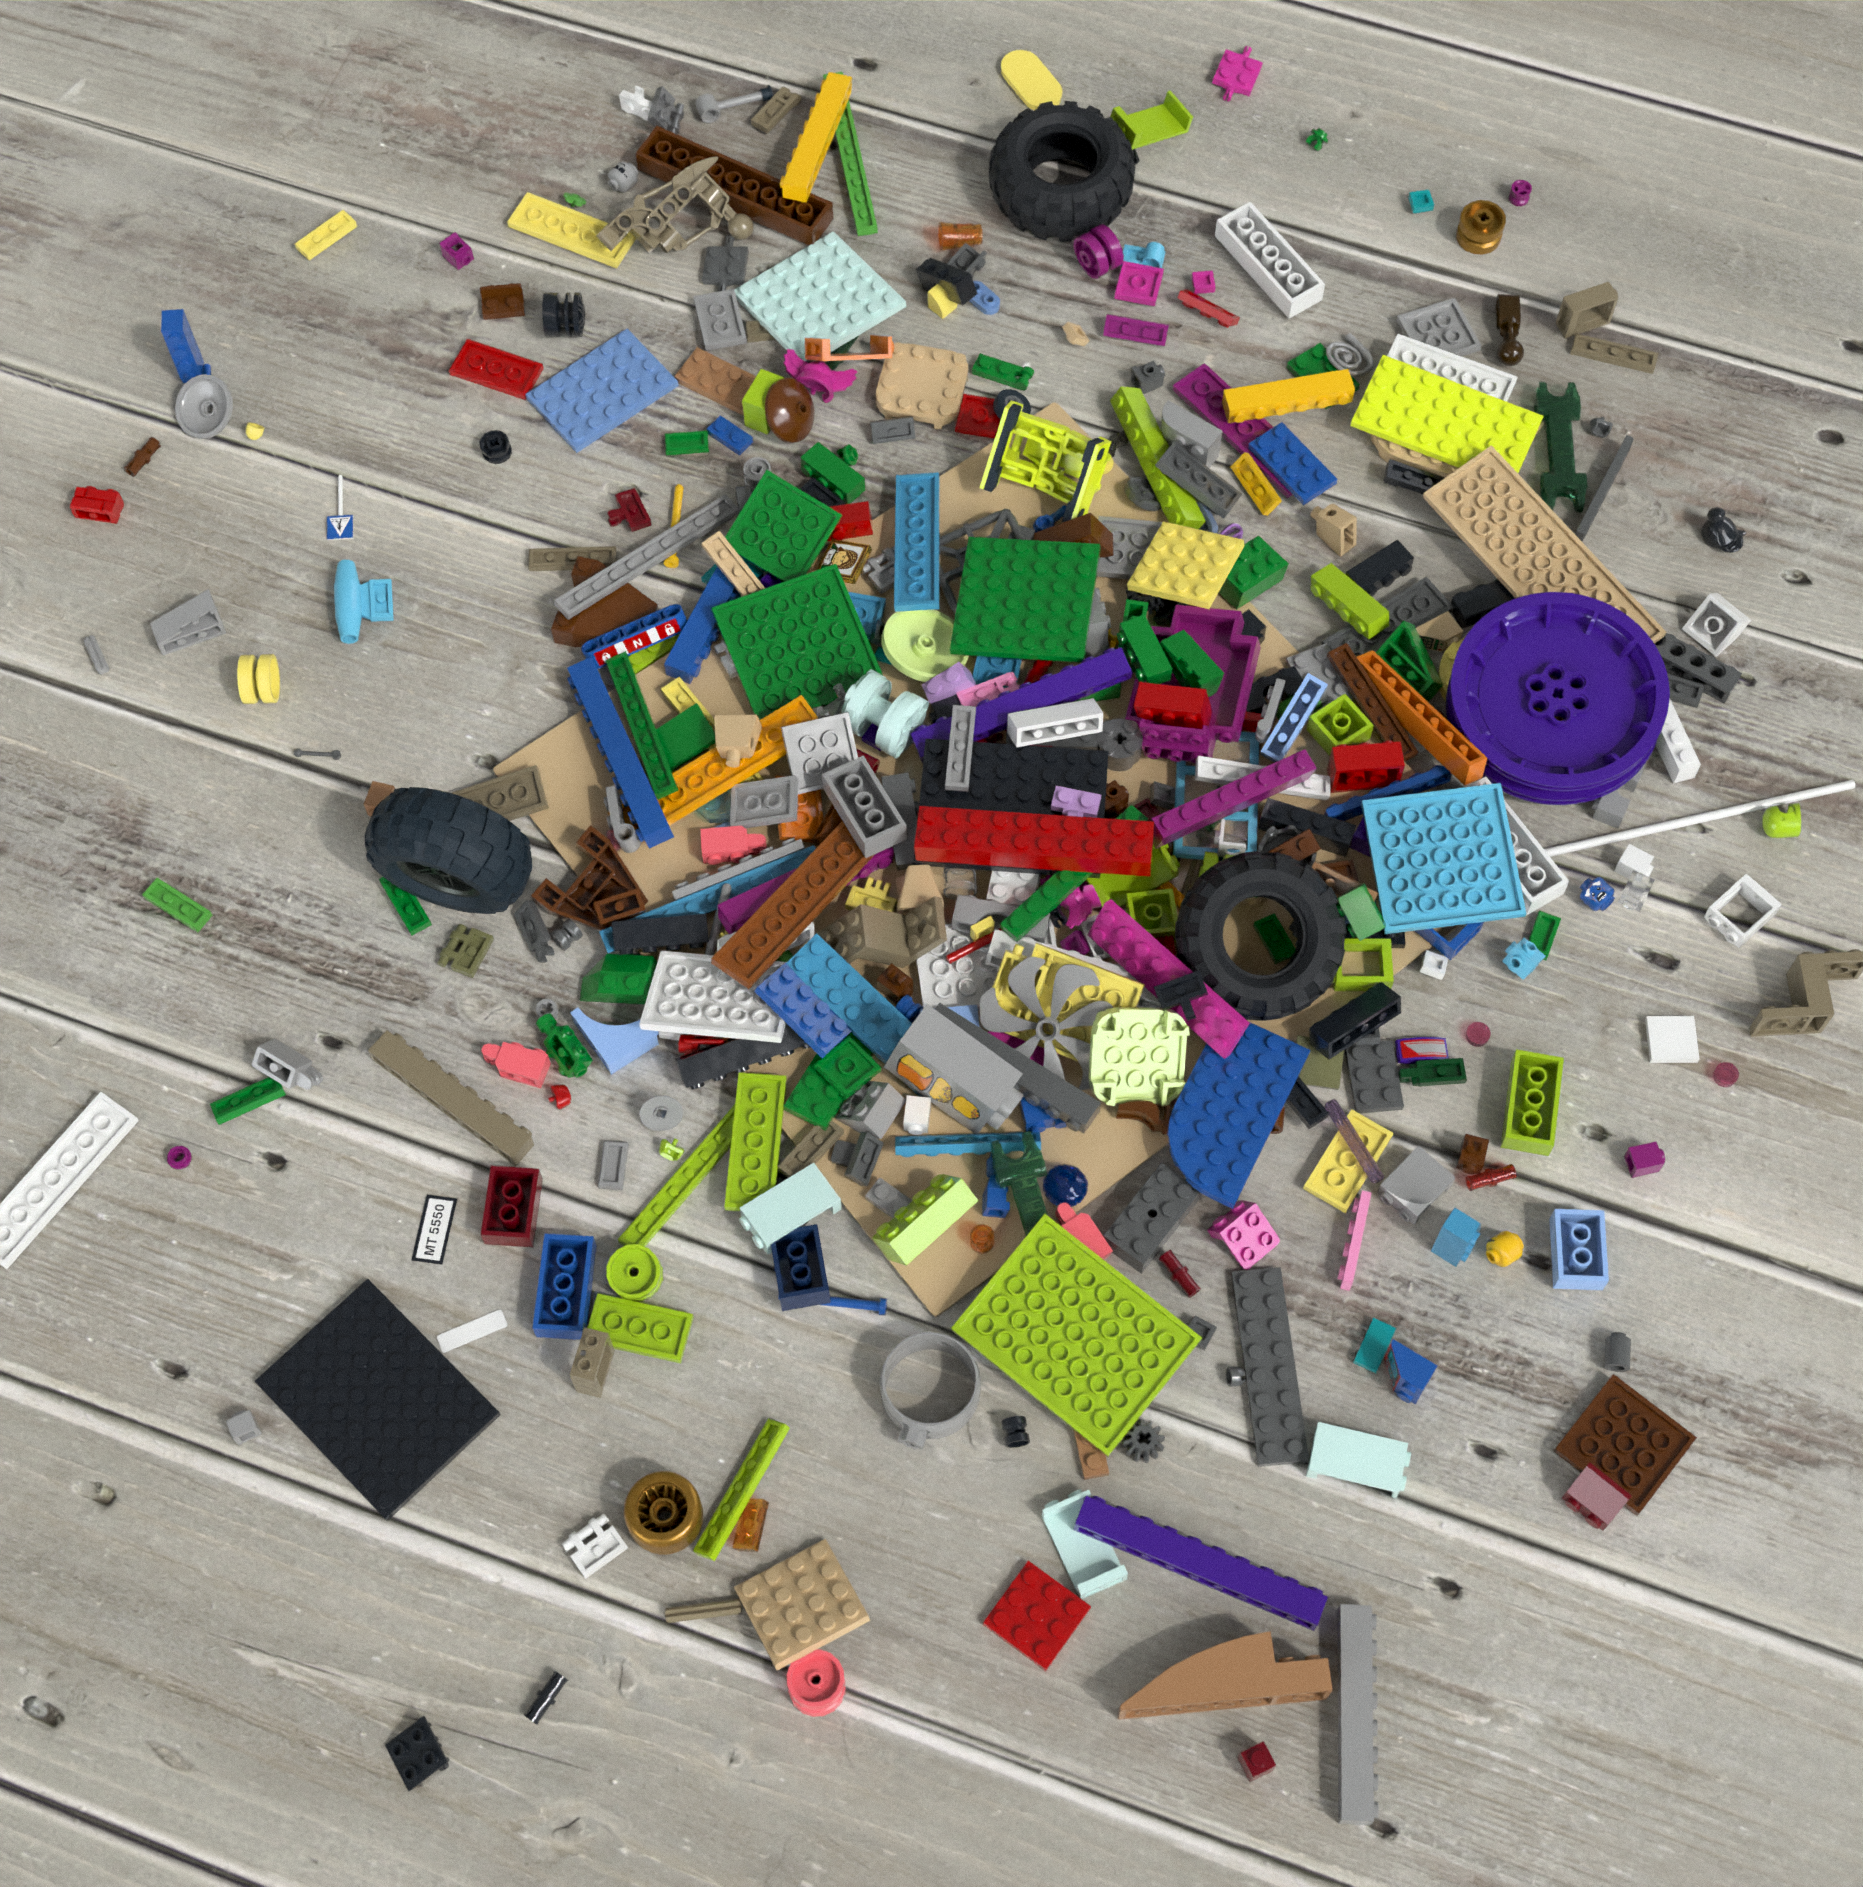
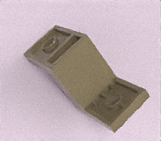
[818,896,947,968]
[1749,949,1863,1037]

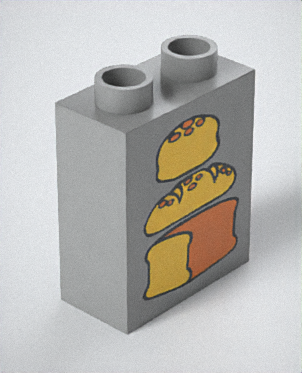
[884,1004,1024,1134]

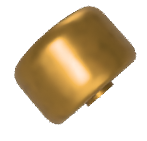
[624,1471,703,1555]

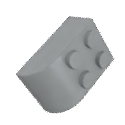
[1160,400,1222,468]

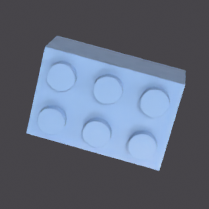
[1549,1209,1609,1290]

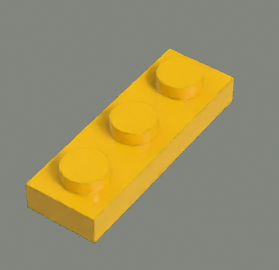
[1230,452,1282,516]

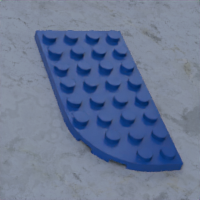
[1167,1022,1311,1209]

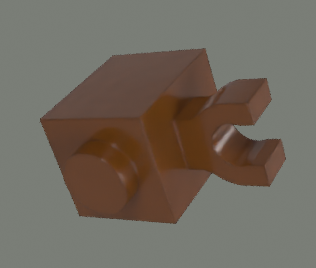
[1456,1134,1489,1175]

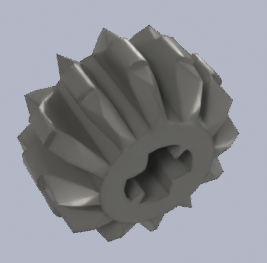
[1122,1419,1165,1463]

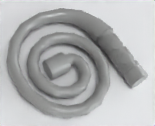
[1326,333,1374,377]

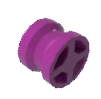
[1509,180,1532,206]

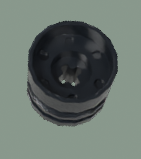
[542,292,586,337]

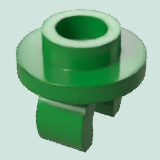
[1306,128,1328,151]
[836,444,858,466]

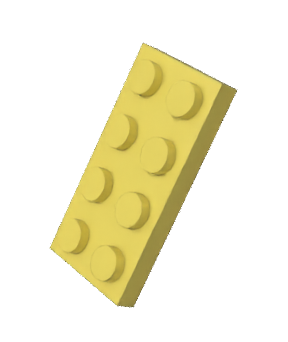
[1303,1109,1394,1213]

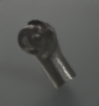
[1108,431,1129,457]

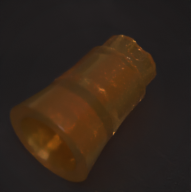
[938,222,983,251]

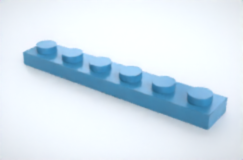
[895,1132,1041,1157]

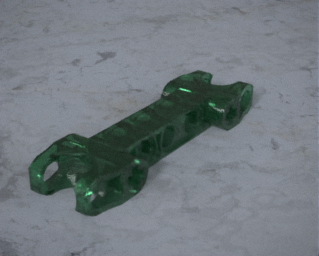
[1534,382,1588,512]
[990,1131,1048,1236]

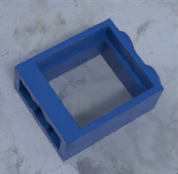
[1415,922,1484,960]

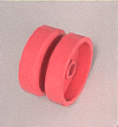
[787,1649,846,1717]

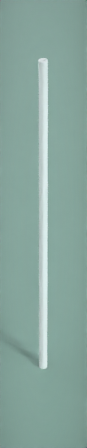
[1544,780,1855,857]

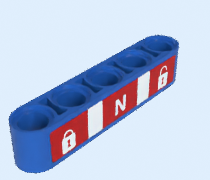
[581,604,688,669]

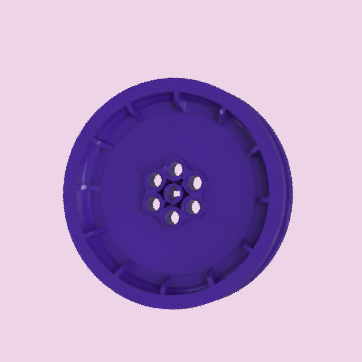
[1446,592,1670,805]

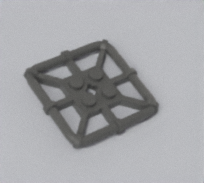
[939,508,1028,614]

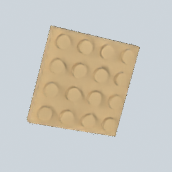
[734,1539,870,1670]

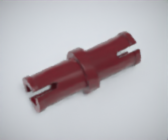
[1159,1250,1201,1298]

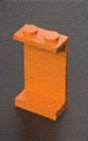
[805,335,894,361]

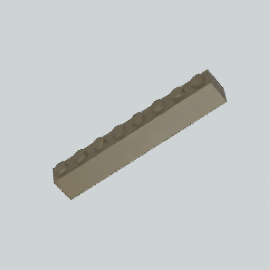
[368,1030,534,1166]

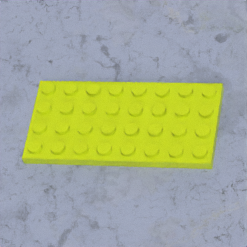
[1350,355,1543,473]

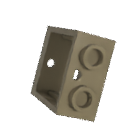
[1556,281,1619,339]
[570,1328,615,1398]

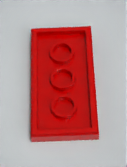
[449,339,544,400]

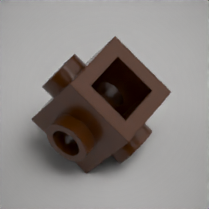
[1104,780,1129,819]

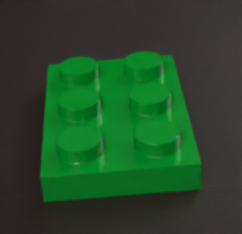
[1286,343,1360,409]

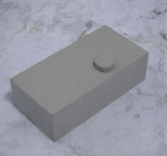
[822,756,907,858]

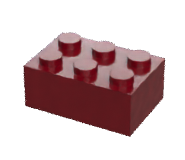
[480,1165,543,1248]

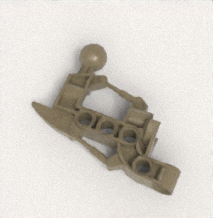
[596,157,754,254]

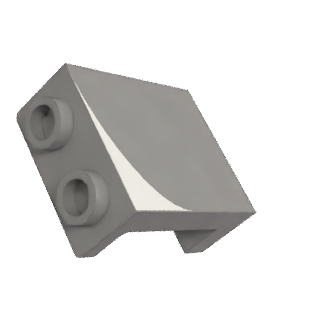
[1377,1145,1456,1224]

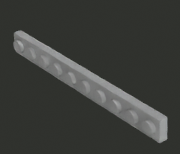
[554,494,739,620]

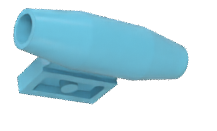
[334,560,394,644]

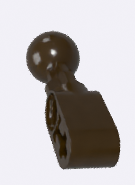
[1496,294,1524,366]

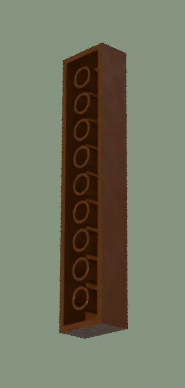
[635,126,834,245]

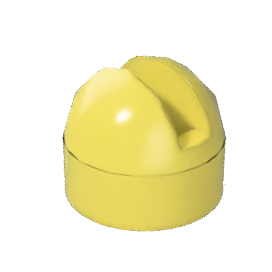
[246,422,264,440]

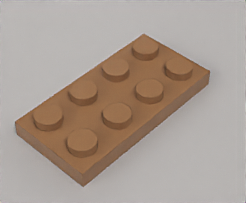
[674,347,756,416]

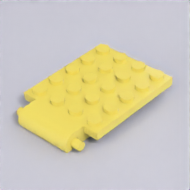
[992,943,1145,1061]

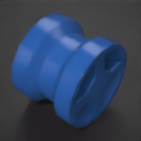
[895,995,923,1023]

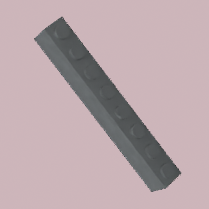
[935,1003,1101,1134]

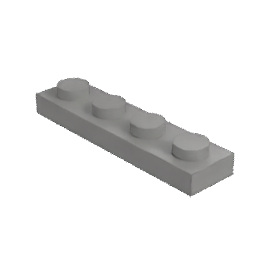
[945,705,976,792]

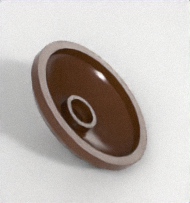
[765,378,815,443]

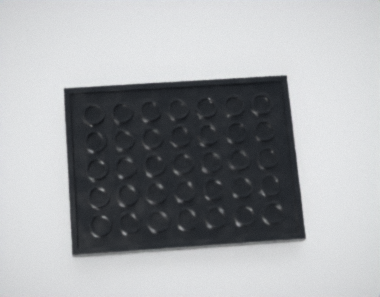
[914,739,1109,878]
[255,1279,501,1521]

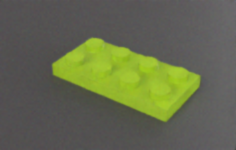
[588,1293,694,1364]

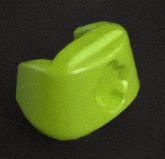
[658,1138,684,1161]

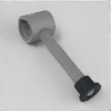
[695,85,773,123]

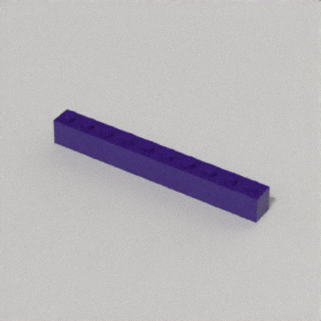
[911,647,1132,764]
[1073,1496,1328,1631]

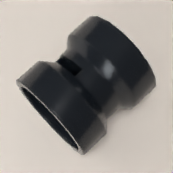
[1001,1416,1030,1448]

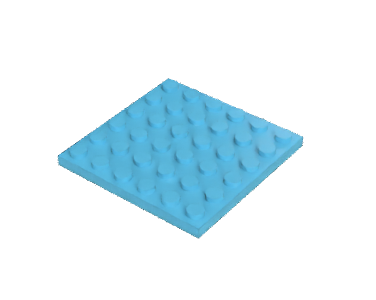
[1361,783,1526,934]

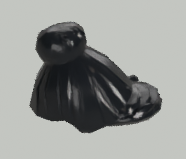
[1701,507,1747,553]

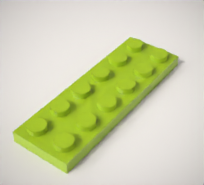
[724,1073,787,1211]

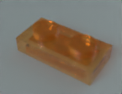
[732,1499,769,1552]

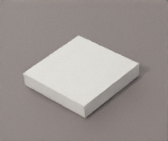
[1645,1016,1700,1063]

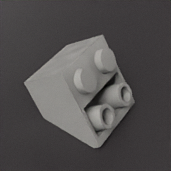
[836,1081,906,1139]

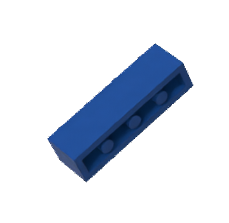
[161,309,204,384]

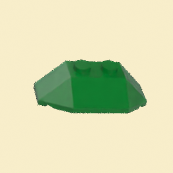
[580,954,657,1005]

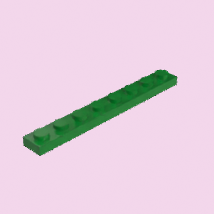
[606,651,679,800]
[1000,805,1148,942]

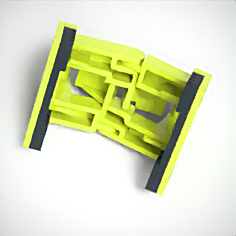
[980,400,1111,522]

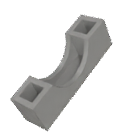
[952,895,1050,944]

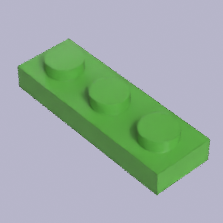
[142,878,213,933]

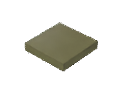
[1296,1035,1344,1090]

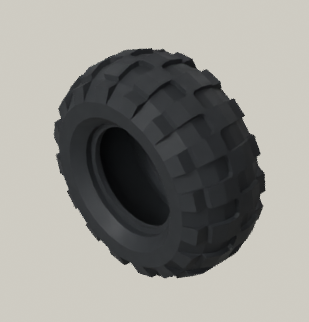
[989,101,1135,242]
[1174,851,1347,1021]

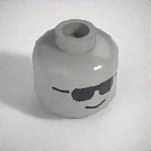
[608,161,639,193]

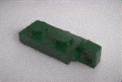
[1398,1058,1467,1087]

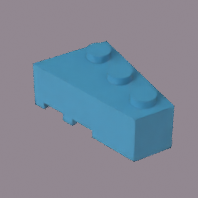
[1431,1208,1481,1267]

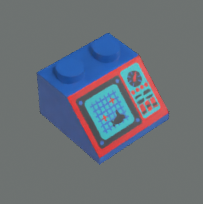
[1384,1339,1437,1405]

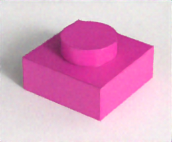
[1192,270,1216,294]

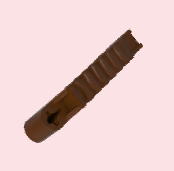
[1116,1101,1285,1135]

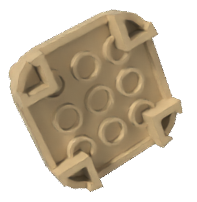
[876,342,968,429]

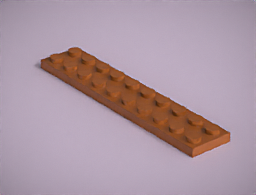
[711,821,875,989]

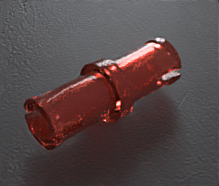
[1465,1164,1517,1191]

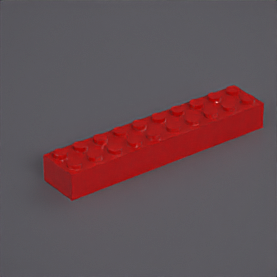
[914,806,1154,877]

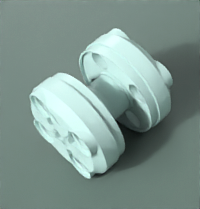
[841,669,929,759]

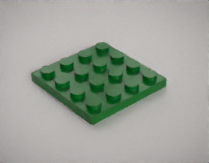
[725,470,842,582]

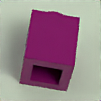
[1624,1141,1665,1178]

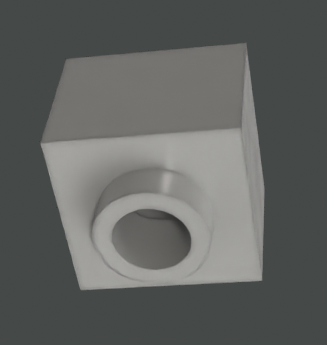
[226,1410,262,1445]

